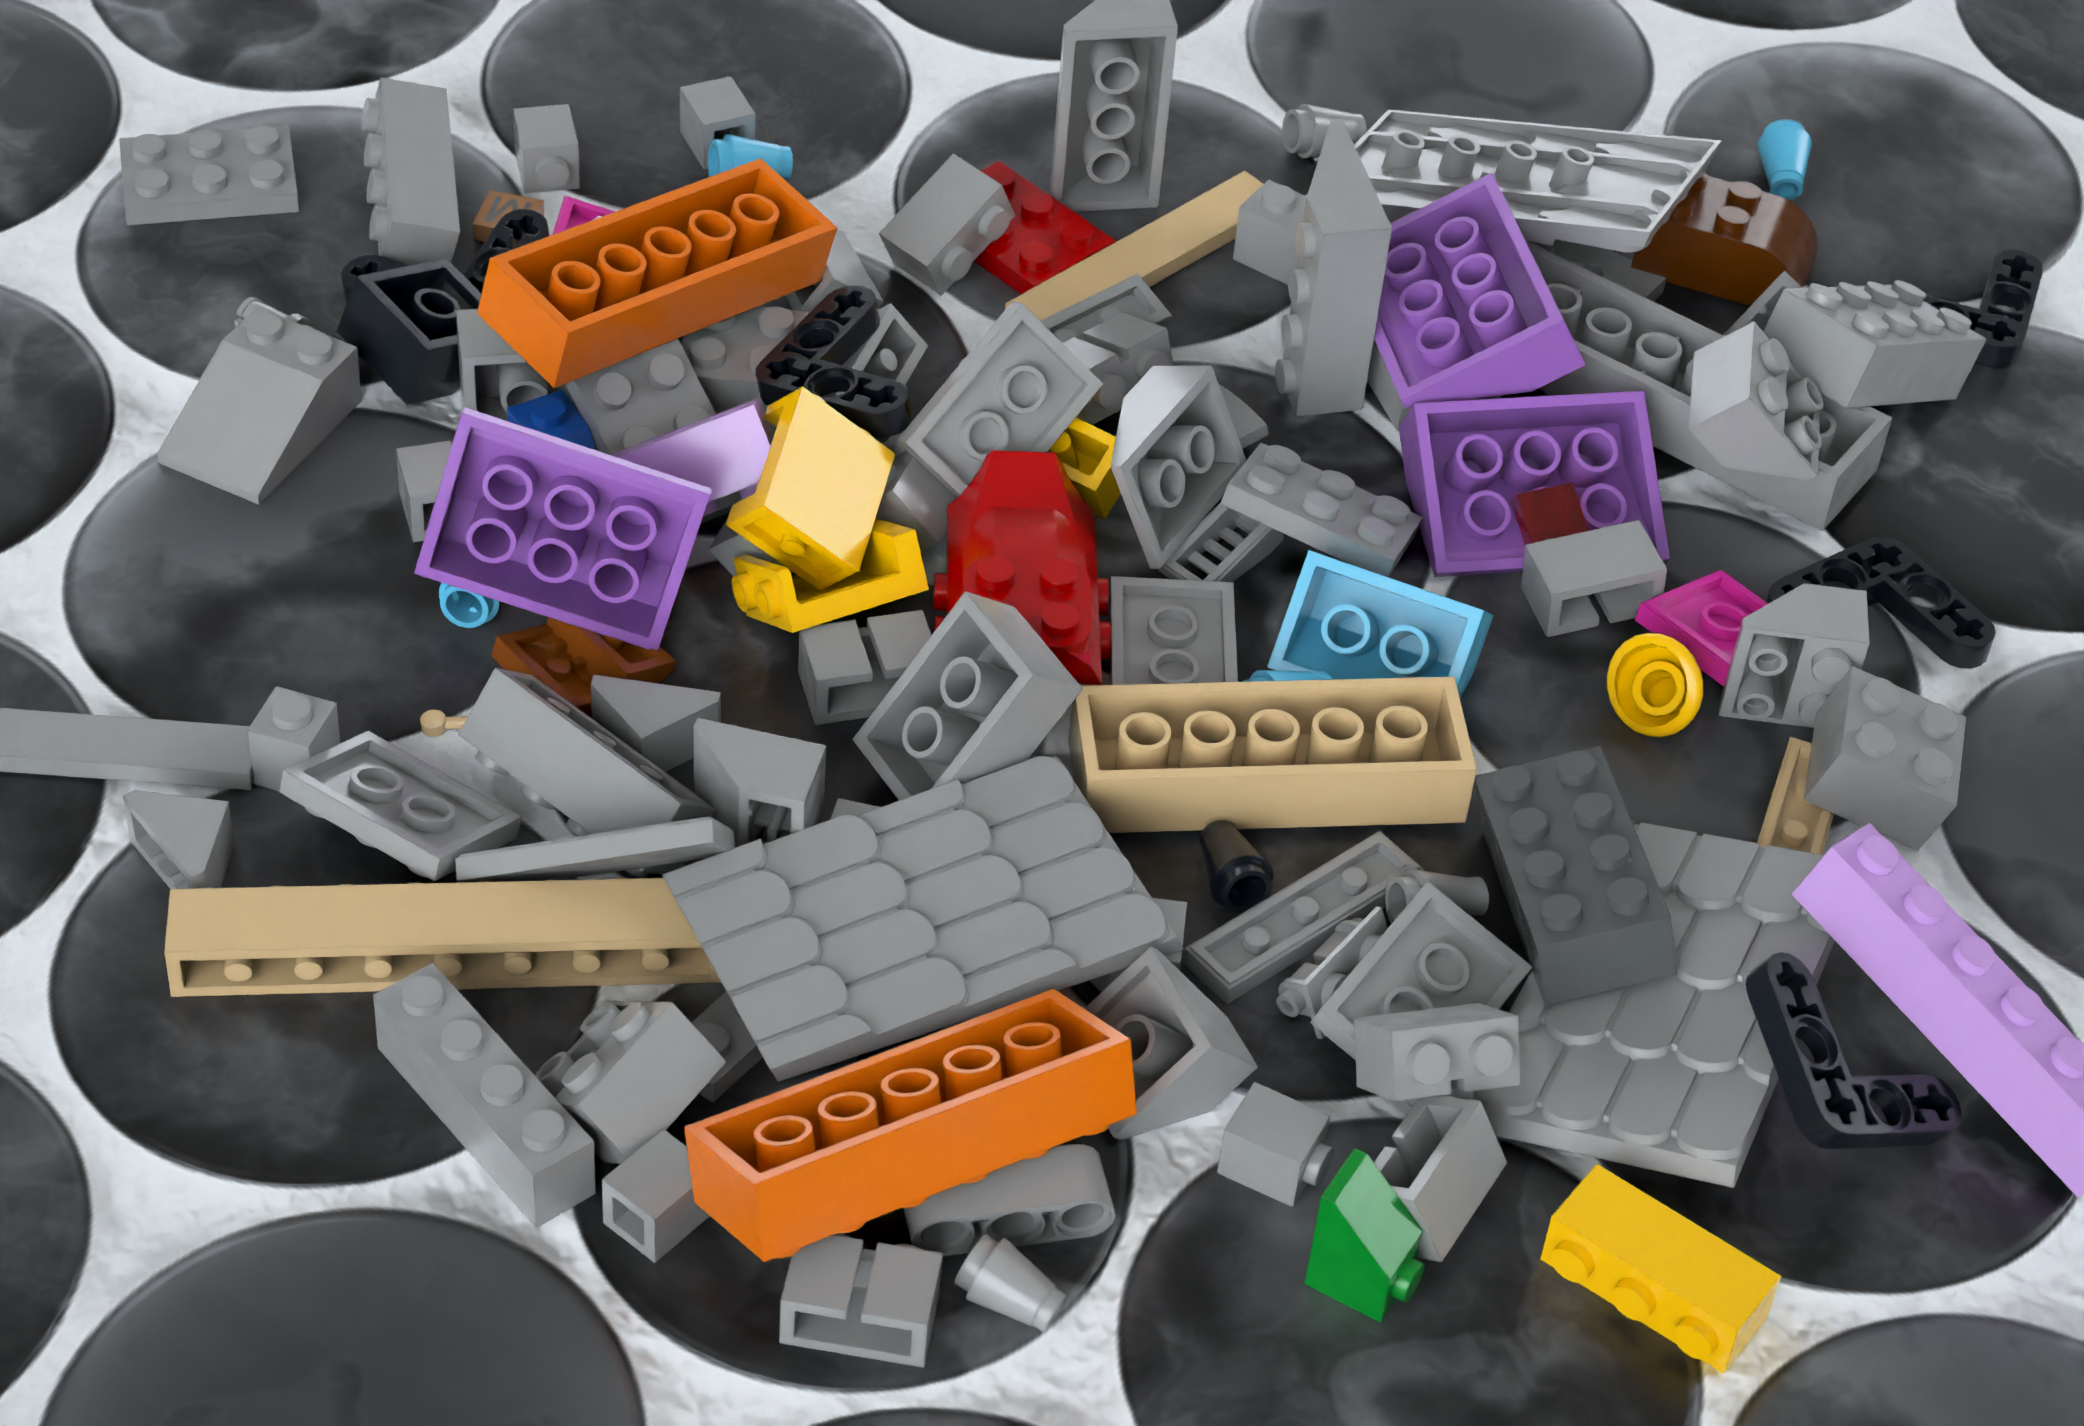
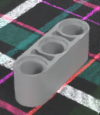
[904,1144,1116,1256]

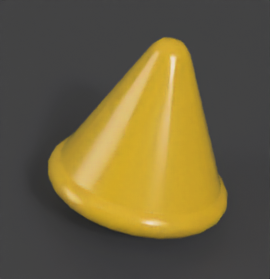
[1607,633,1703,737]

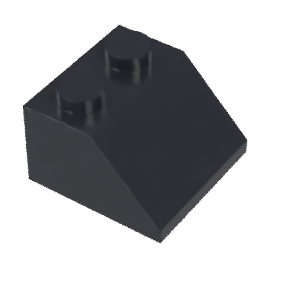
[336,258,481,405]

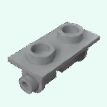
[1276,906,1388,1039]

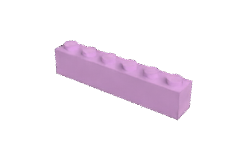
[1792,823,2084,1198]

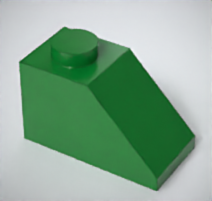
[1304,1148,1425,1323]

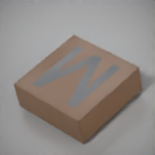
[472,190,544,248]

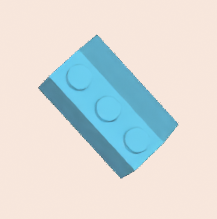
[1267,550,1494,698]

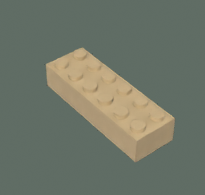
[1068,677,1477,833]

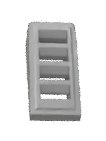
[1158,503,1284,582]

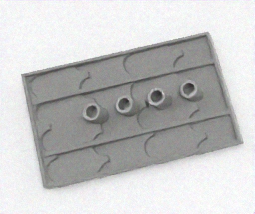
[1306,110,1722,253]
[662,756,1184,1082]
[1471,821,1835,1188]

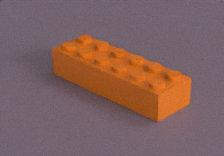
[477,158,838,388]
[684,989,1137,1262]

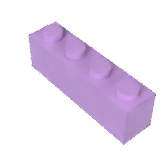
[611,398,774,516]

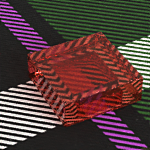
[1512,482,1588,545]

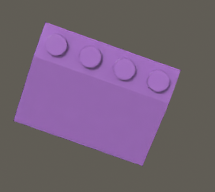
[1374,172,1586,408]
[1399,391,1670,577]
[414,407,712,650]

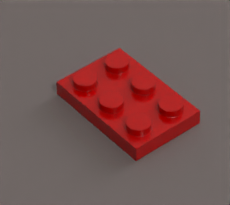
[974,161,1115,294]

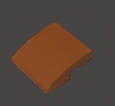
[491,617,676,718]

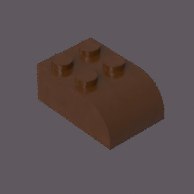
[1631,173,1818,306]

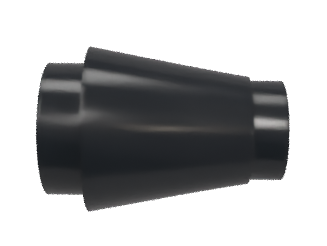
[1199,820,1273,913]

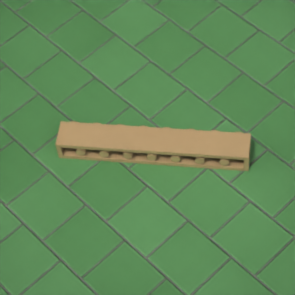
[164,878,722,997]

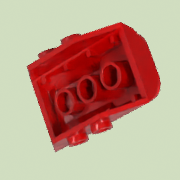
[933,450,1111,685]

